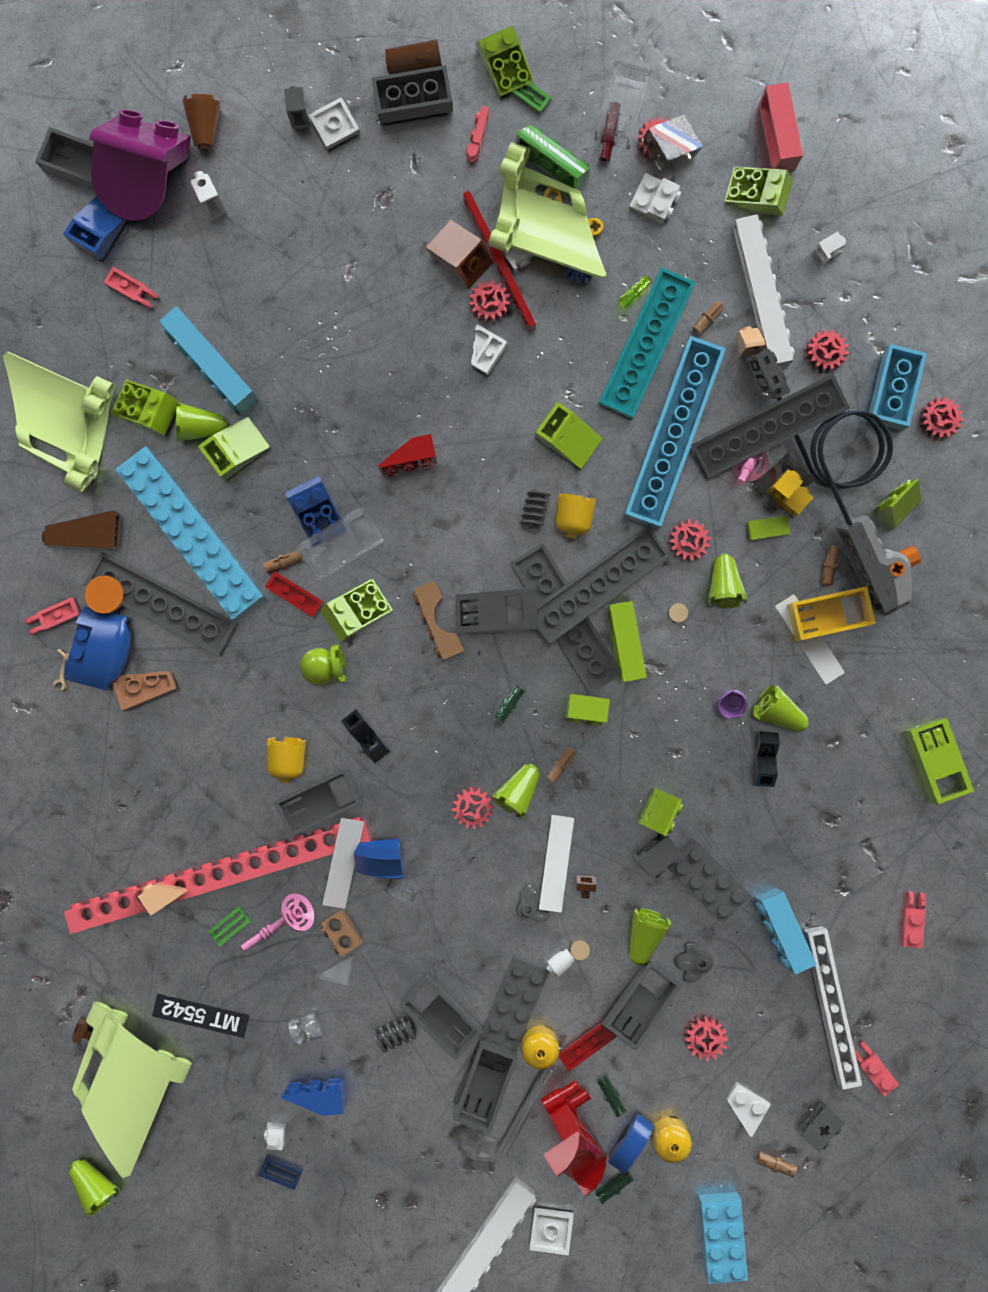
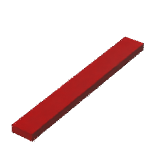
[463,190,536,332]

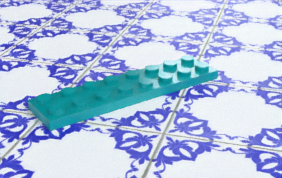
[598,267,696,419]

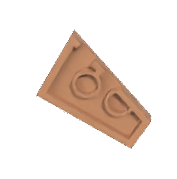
[112,671,177,712]

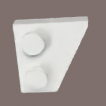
[471,324,508,375]
[726,1082,771,1137]

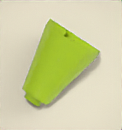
[176,403,227,441]
[708,554,747,609]
[753,685,808,733]
[491,763,541,819]
[629,908,671,965]
[68,1159,121,1218]

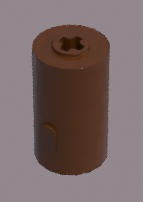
[385,39,442,75]

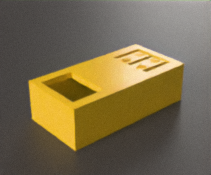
[787,586,876,642]

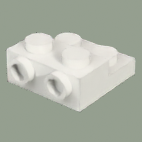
[629,173,681,224]

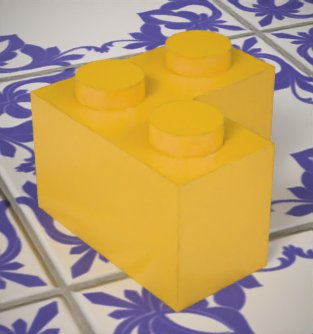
[766,469,814,518]

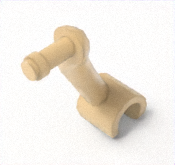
[53,649,69,692]

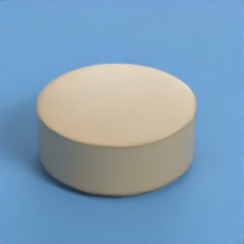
[668,603,688,623]
[570,940,590,960]

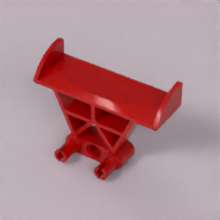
[541,1079,607,1196]

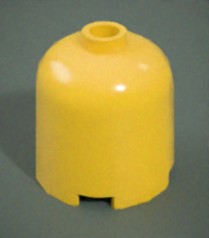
[556,493,596,539]
[267,737,306,783]
[521,1025,559,1070]
[650,1116,692,1164]

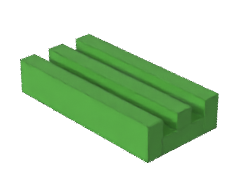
[510,76,551,114]
[208,906,251,947]

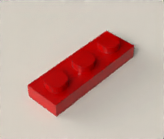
[265,571,324,618]
[558,1021,616,1071]

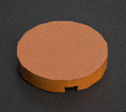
[84,575,124,614]

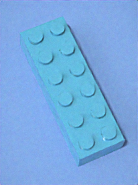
[159,306,258,415]

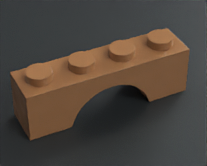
[412,580,464,661]

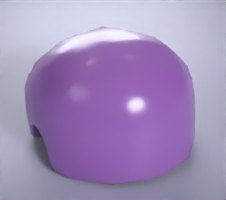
[718,690,748,720]

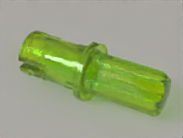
[618,275,652,308]

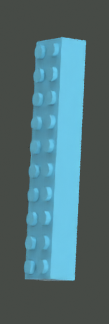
[623,336,726,530]
[115,446,266,621]

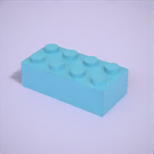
[866,344,927,431]
[755,888,817,975]
[698,1192,748,1284]

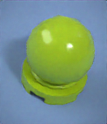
[300,644,347,686]

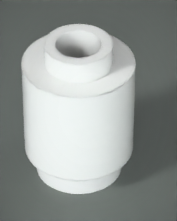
[546,949,576,977]

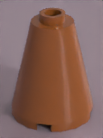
[182,94,221,150]

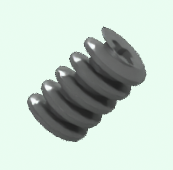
[519,489,551,531]
[373,1015,417,1053]

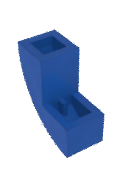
[608,1115,654,1174]

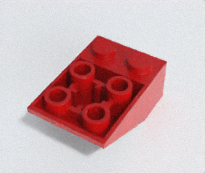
[378,434,437,477]

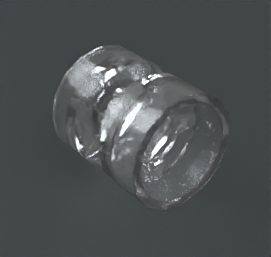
[288,1013,322,1046]

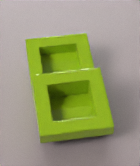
[747,516,790,541]

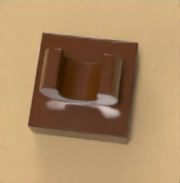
[576,875,596,899]
[72,1017,93,1044]

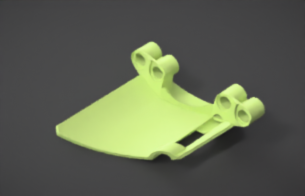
[488,142,607,279]
[3,352,114,492]
[72,1002,192,1178]

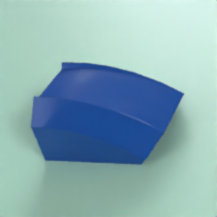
[354,839,404,879]

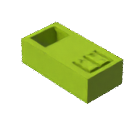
[607,601,647,683]
[904,718,974,804]

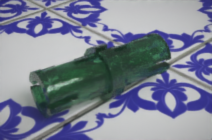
[494,685,526,723]
[597,1075,627,1117]
[595,1171,634,1204]

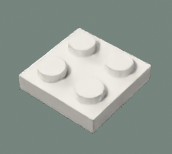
[309,97,360,150]
[529,1208,574,1255]

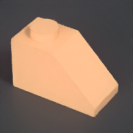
[736,326,765,358]
[138,883,188,916]

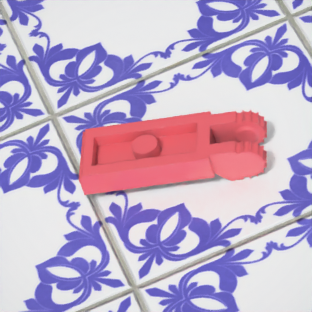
[466,106,489,163]
[103,267,158,309]
[24,597,80,635]
[901,892,926,948]
[854,1041,899,1097]

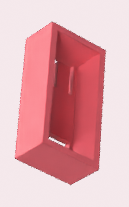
[759,82,803,172]

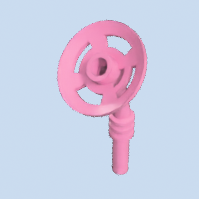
[731,451,769,486]
[241,893,314,952]

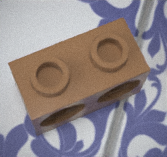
[321,909,363,957]

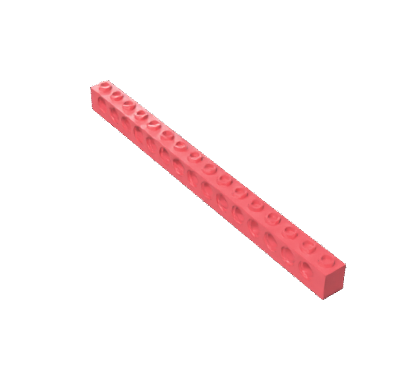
[64,817,372,934]

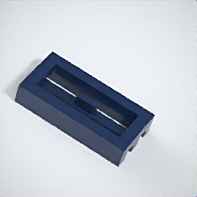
[258,1155,303,1190]

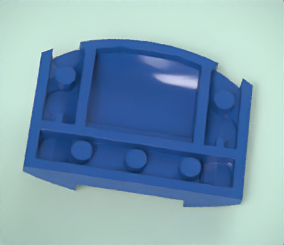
[64,606,131,691]

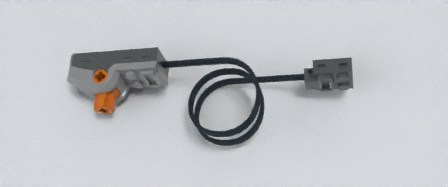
[746,349,922,616]

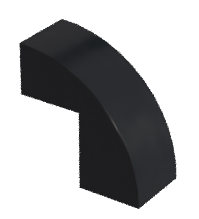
[341,709,390,763]
[755,731,780,787]

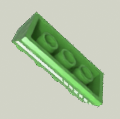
[516,125,590,190]

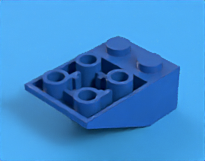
[63,196,127,261]
[285,476,347,547]
[281,1078,347,1116]

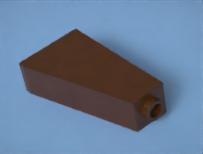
[42,511,120,551]

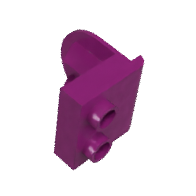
[89,109,191,221]

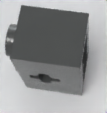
[284,86,310,128]
[797,1102,845,1152]

